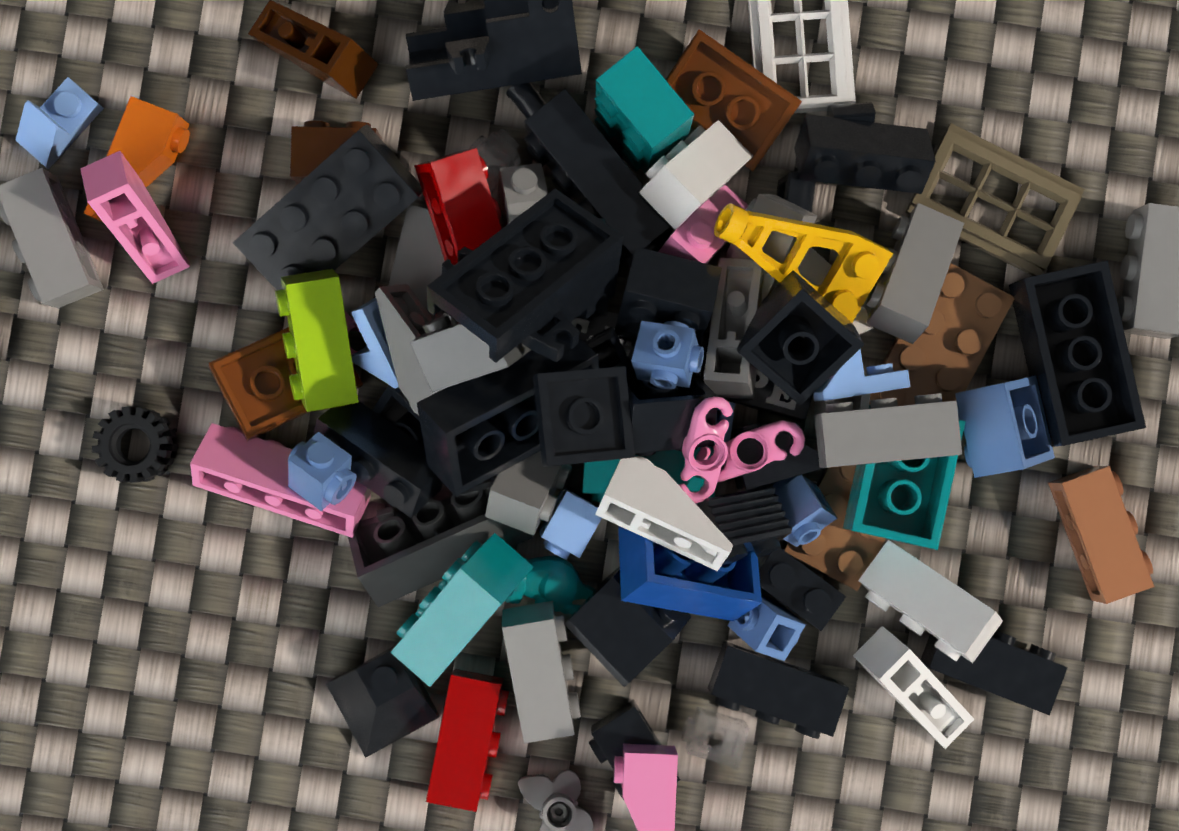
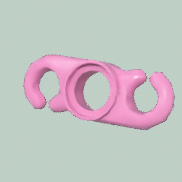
[679,396,733,503]
[696,420,805,482]

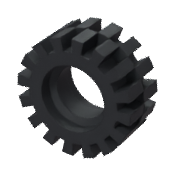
[92,407,178,483]

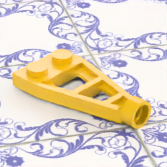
[714,203,893,323]

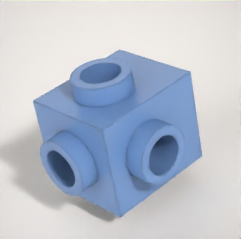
[631,321,704,389]

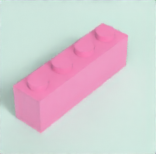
[190,423,371,538]

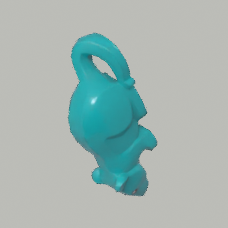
[505,556,595,614]

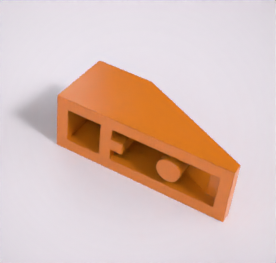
[84,96,190,223]

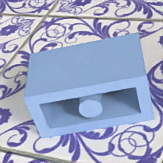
[539,488,602,560]

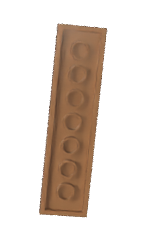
[782,263,1014,591]

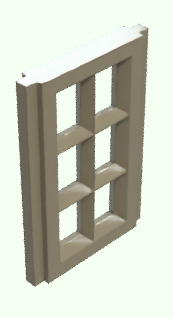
[905,123,1085,276]

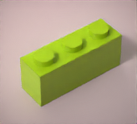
[275,269,359,412]

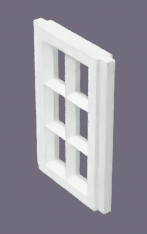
[748,0,856,113]

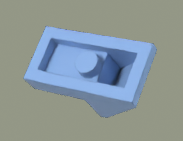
[15,77,104,169]
[351,297,399,388]
[813,349,911,401]

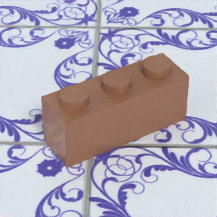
[1048,466,1154,604]

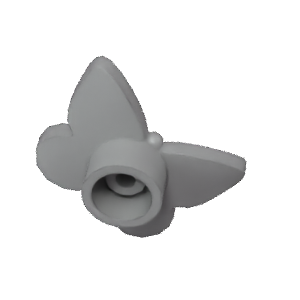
[518,769,593,831]

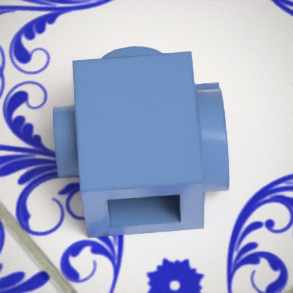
[288,432,357,511]
[773,475,838,547]
[727,595,806,661]

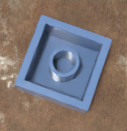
[955,376,1055,478]

